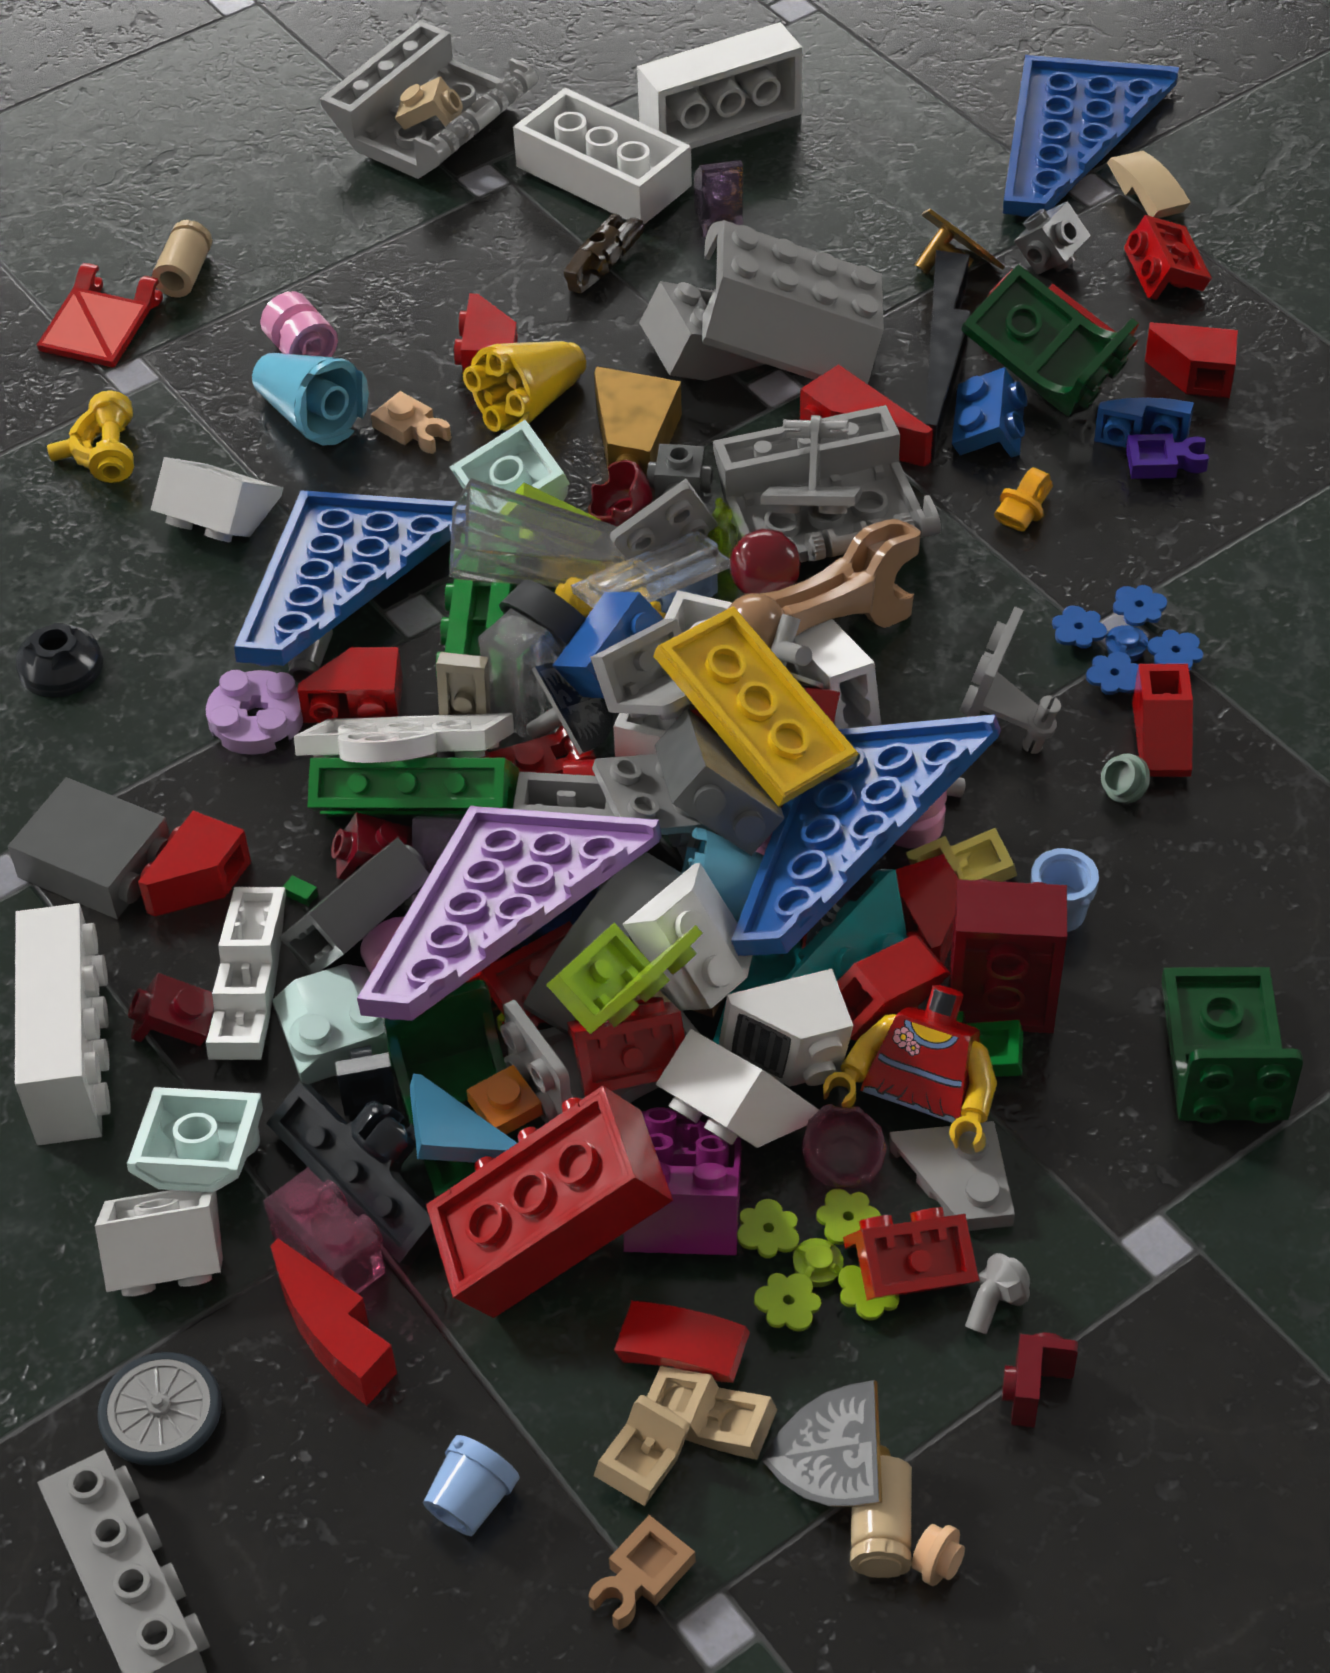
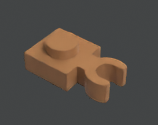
[588,1515,695,1630]

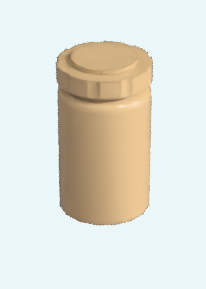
[152,220,212,298]
[850,1456,912,1578]

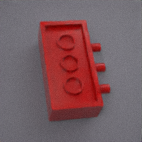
[426,1086,673,1318]

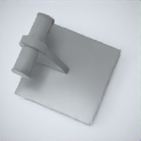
[761,415,862,514]
[959,607,1061,754]

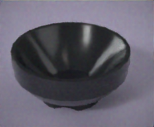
[16,623,103,698]

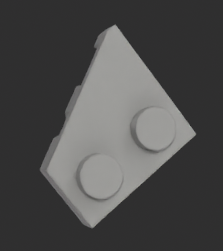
[889,1121,1015,1231]

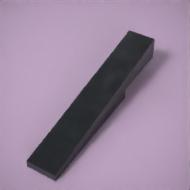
[925,250,970,458]

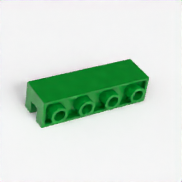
[436,532,519,701]
[307,758,520,818]

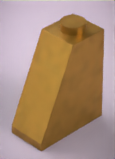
[594,366,682,477]

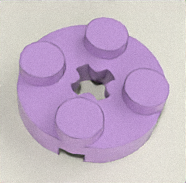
[206,670,303,754]

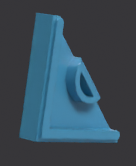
[410,1074,517,1163]

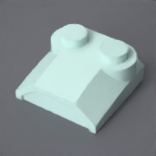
[450,420,570,527]
[272,964,388,1084]
[127,1087,263,1193]

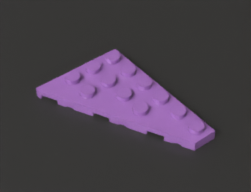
[357,806,662,1021]

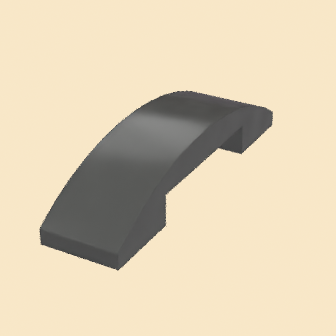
[523,852,683,1036]

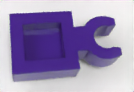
[1126,434,1209,479]

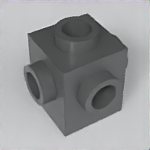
[1014,201,1091,275]
[647,444,713,501]

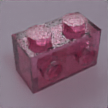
[263,1168,385,1294]

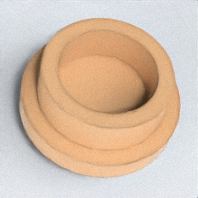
[912,1524,965,1586]

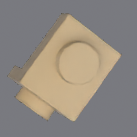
[395,76,463,130]
[593,1395,690,1506]

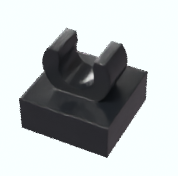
[335,1045,398,1116]

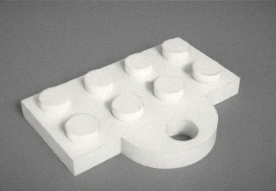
[294,713,514,763]

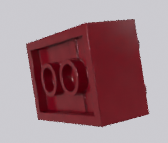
[949,879,1067,1033]

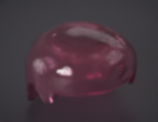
[801,1104,887,1189]

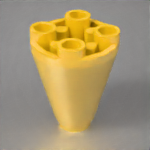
[463,341,586,432]

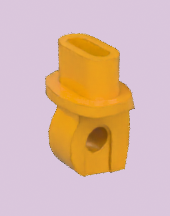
[994,467,1053,532]

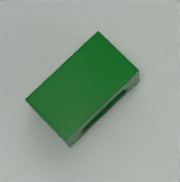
[283,875,319,907]

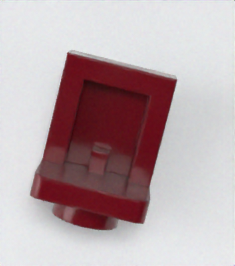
[331,812,412,880]
[128,973,214,1046]
[1002,1332,1078,1428]

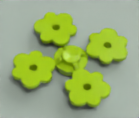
[737,1189,899,1331]

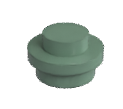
[1101,754,1150,804]

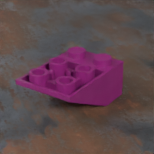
[624,1107,742,1255]

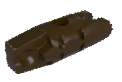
[563,213,645,293]

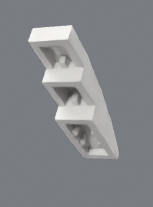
[206,887,286,1060]

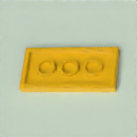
[653,606,859,807]

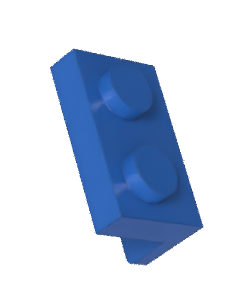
[952,367,1027,458]

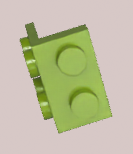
[546,922,703,1034]

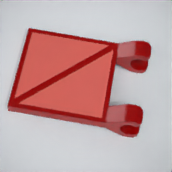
[37,263,163,368]

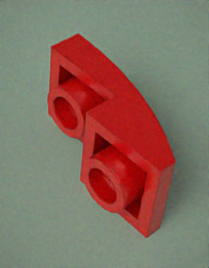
[614,1301,750,1383]

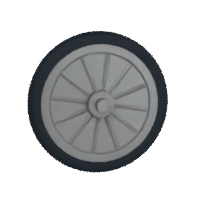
[98,1352,222,1466]

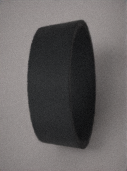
[499,579,586,659]

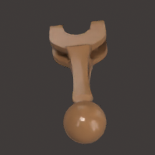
[728,519,921,649]

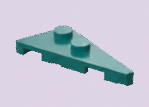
[770,869,907,984]

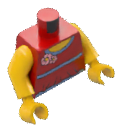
[823,985,997,1153]

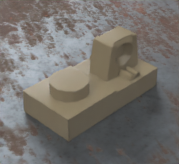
[436,652,491,715]

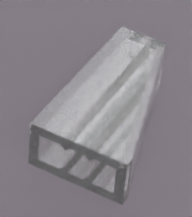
[449,478,628,587]

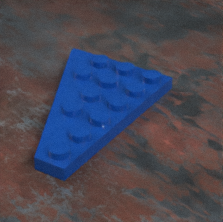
[1003,55,1179,217]
[234,490,474,666]
[731,714,1001,956]

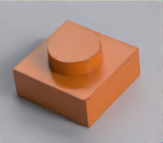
[467,1064,543,1134]

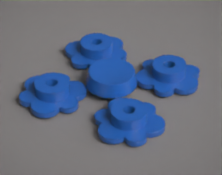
[1052,585,1203,695]

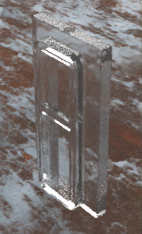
[571,532,731,608]

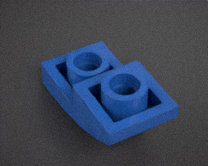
[1094,398,1194,448]

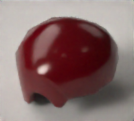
[587,459,653,532]
[730,528,801,595]

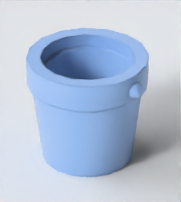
[1030,848,1099,932]
[423,1435,520,1536]

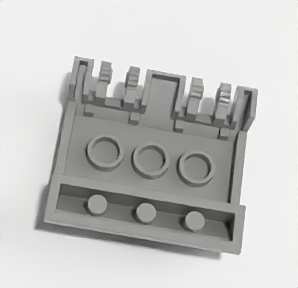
[320,20,538,179]
[702,220,884,384]
[713,405,941,562]

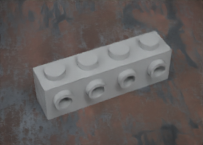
[37,1450,210,1673]

